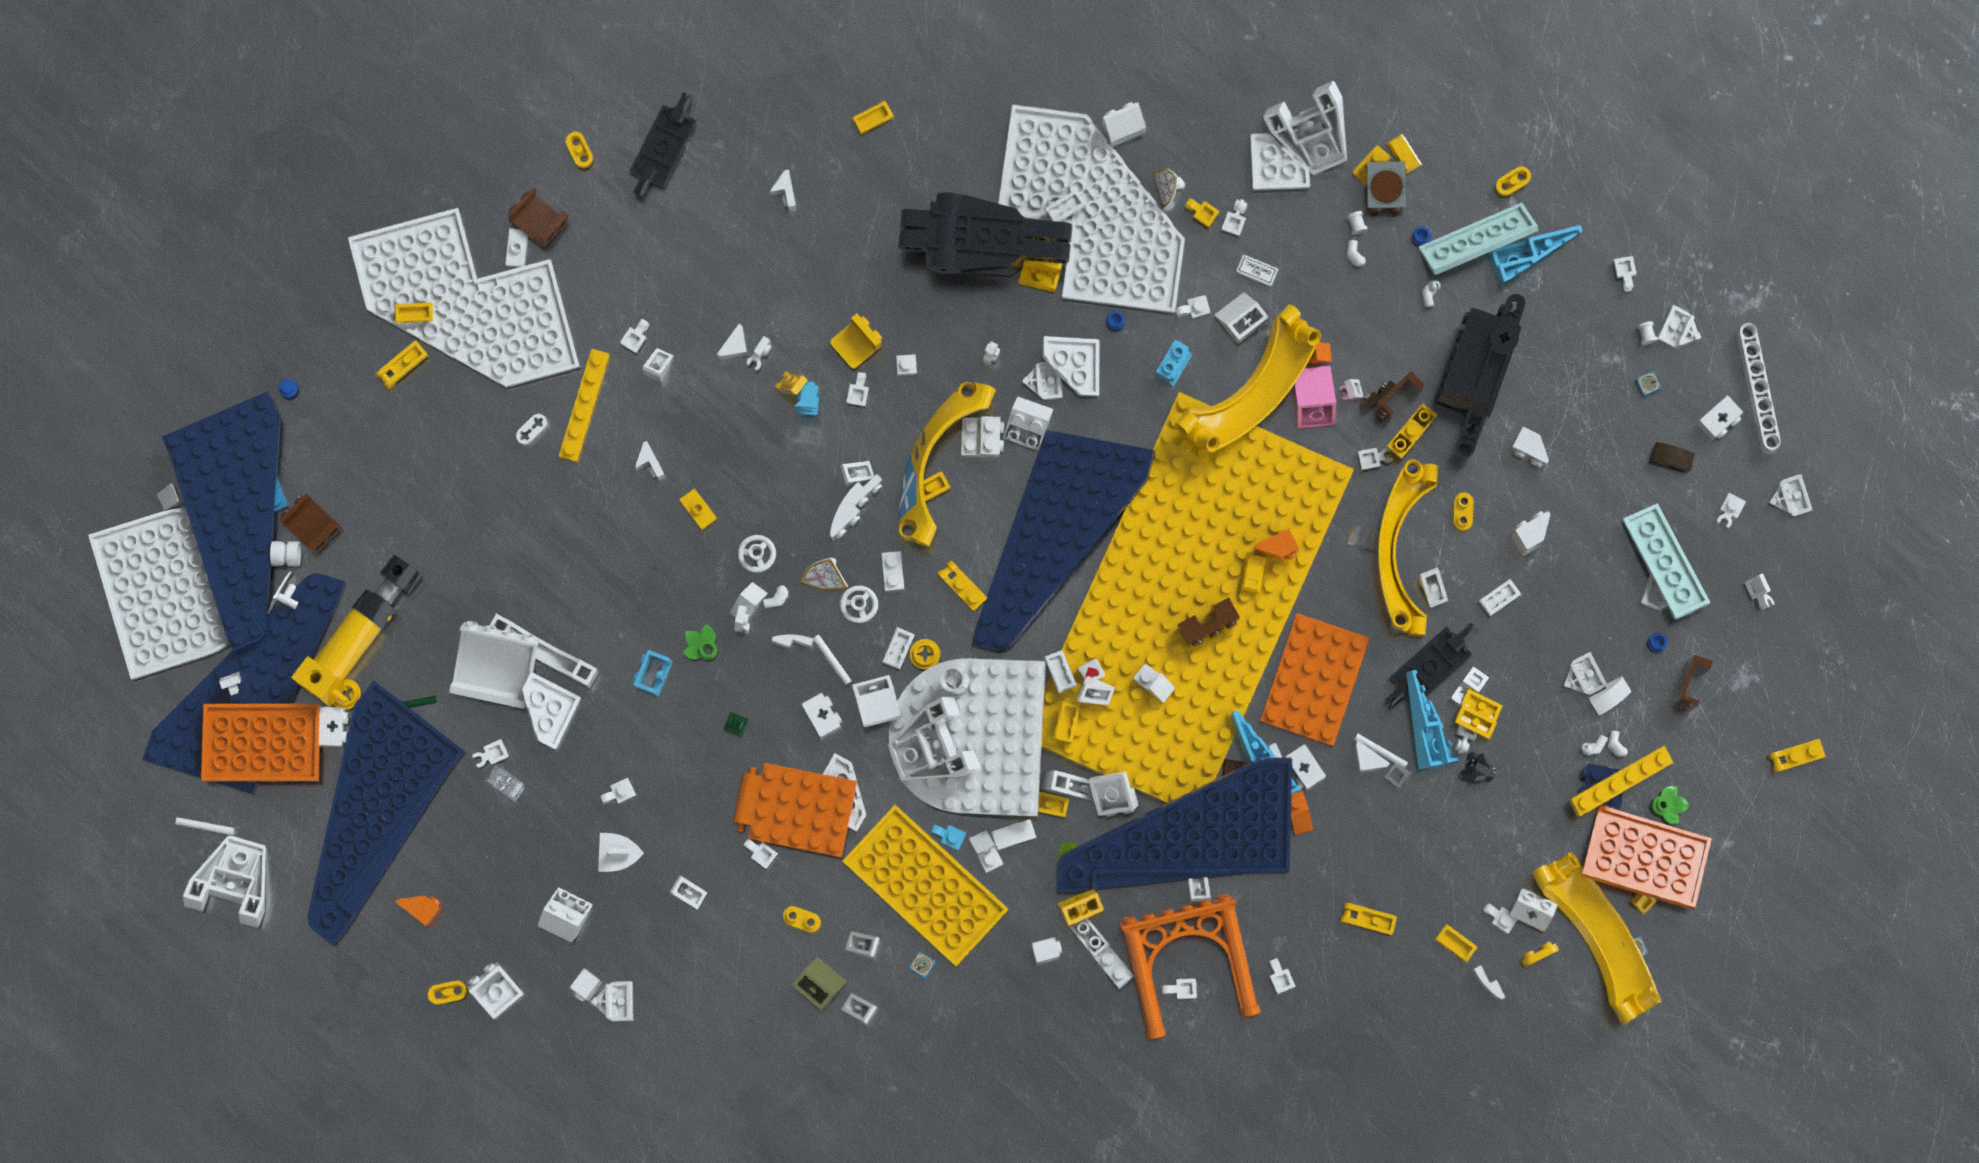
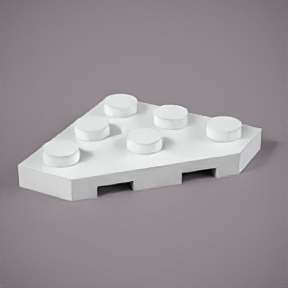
[1250,133,1310,191]
[1042,336,1099,397]
[521,672,581,749]
[823,753,867,832]

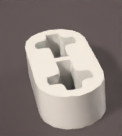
[516,414,548,446]

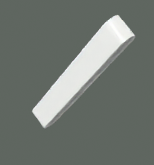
[1737,323,1781,454]

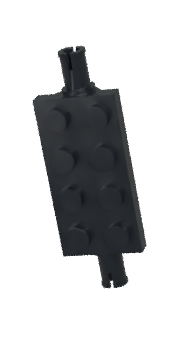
[630,92,697,198]
[1385,623,1478,708]

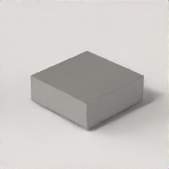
[1384,761,1411,789]

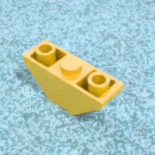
[1387,403,1437,459]

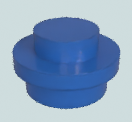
[1412,227,1431,246]
[1106,311,1125,330]
[278,379,298,398]
[1648,633,1667,652]

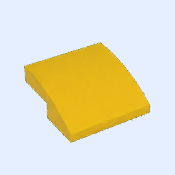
[1018,260,1062,293]
[1454,689,1502,739]

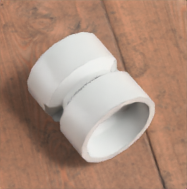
[270,541,301,566]
[940,667,969,694]

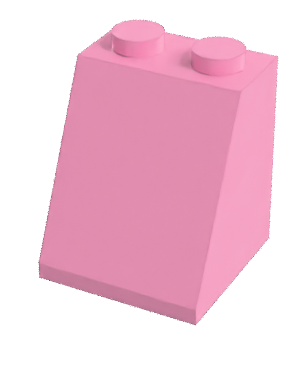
[1293,366,1336,429]

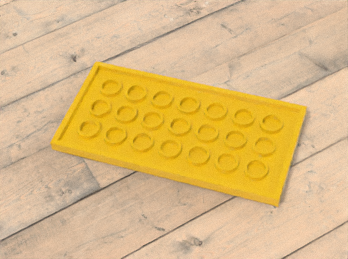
[842,805,1009,967]

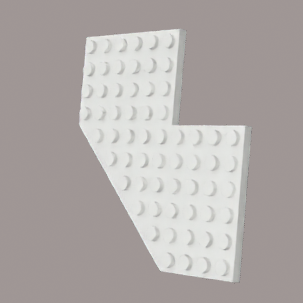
[999,105,1185,314]
[348,208,580,388]

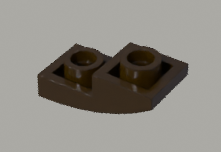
[1361,380,1396,412]
[1651,442,1695,472]

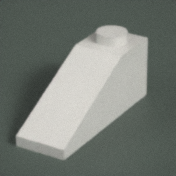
[1040,770,1094,802]

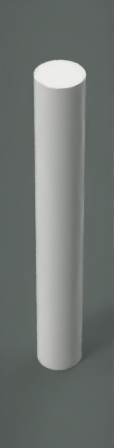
[813,635,852,686]
[1354,734,1408,768]
[175,817,234,835]

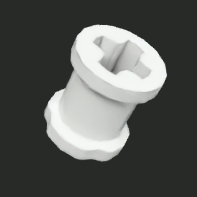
[1346,211,1368,235]
[1636,321,1658,345]

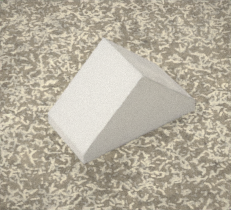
[717,324,748,360]
[642,348,674,383]
[840,461,874,488]
[730,582,768,619]
[1077,676,1115,705]
[1355,741,1390,773]
[670,876,707,909]
[1188,877,1211,904]
[845,931,880,959]
[841,993,877,1025]

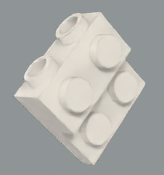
[961,416,1004,457]
[1088,771,1138,817]
[467,962,523,1019]

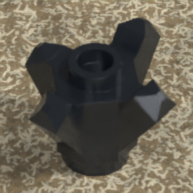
[1459,752,1496,782]

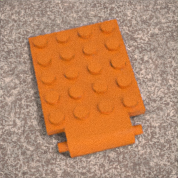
[732,763,857,858]

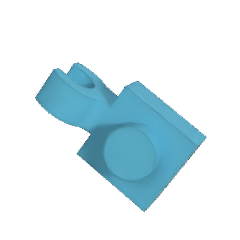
[931,824,966,851]

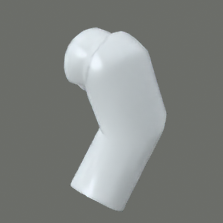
[1347,240,1366,267]
[1422,280,1440,308]
[763,586,788,609]
[1608,731,1628,758]
[1581,734,1608,756]

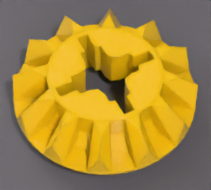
[910,639,940,670]
[334,679,361,710]

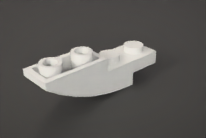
[830,474,883,540]
[1070,918,1135,990]

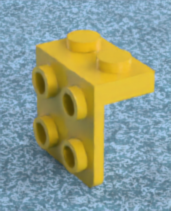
[830,314,882,369]

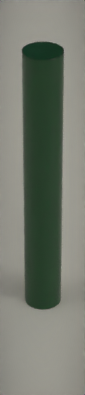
[402,695,437,708]

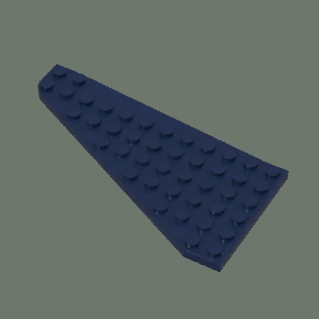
[162,391,281,653]
[972,430,1155,651]
[142,573,346,795]
[307,681,465,946]
[1057,757,1292,892]

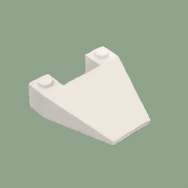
[1263,81,1347,175]
[888,697,980,781]
[183,835,266,928]

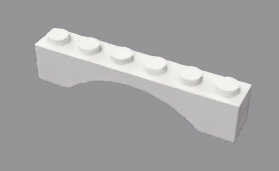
[490,614,599,689]

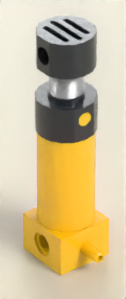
[291,555,422,707]

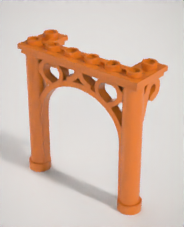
[1118,894,1261,1039]

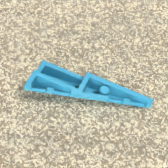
[1487,225,1582,283]
[1406,670,1459,770]
[1231,710,1301,793]

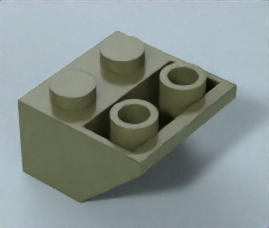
[792,957,847,1011]

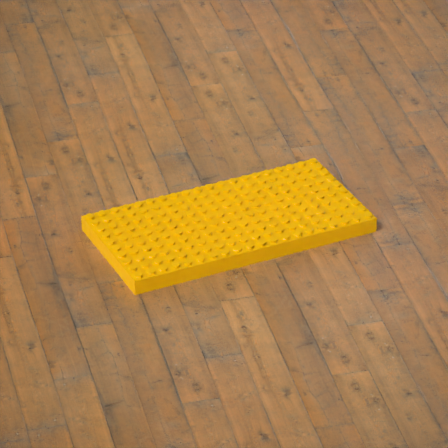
[1041,392,1354,804]

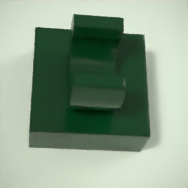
[723,712,749,737]

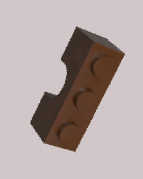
[1177,598,1240,647]

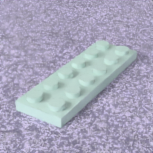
[1419,203,1539,275]
[1623,503,1710,620]

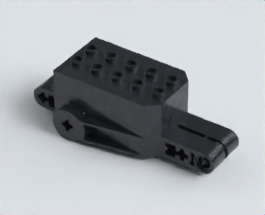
[898,192,1072,276]
[1436,294,1526,460]

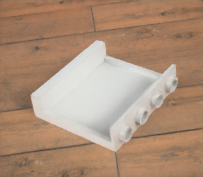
[449,621,539,709]

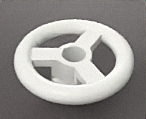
[738,535,776,573]
[840,586,878,623]

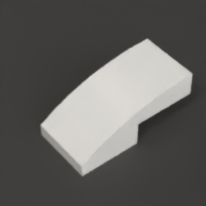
[772,635,814,650]
[1450,667,1489,707]
[1589,676,1631,715]
[991,820,1036,850]
[1472,966,1505,1001]

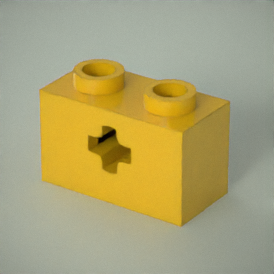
[1057,890,1104,926]

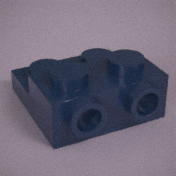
[1579,764,1623,809]

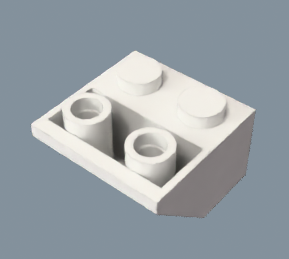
[1102,102,1146,147]
[1214,292,1269,345]
[1003,397,1053,451]
[1511,511,1550,556]
[852,675,901,728]
[537,887,593,943]

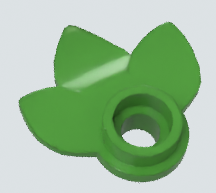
[683,624,718,660]
[1652,786,1689,824]

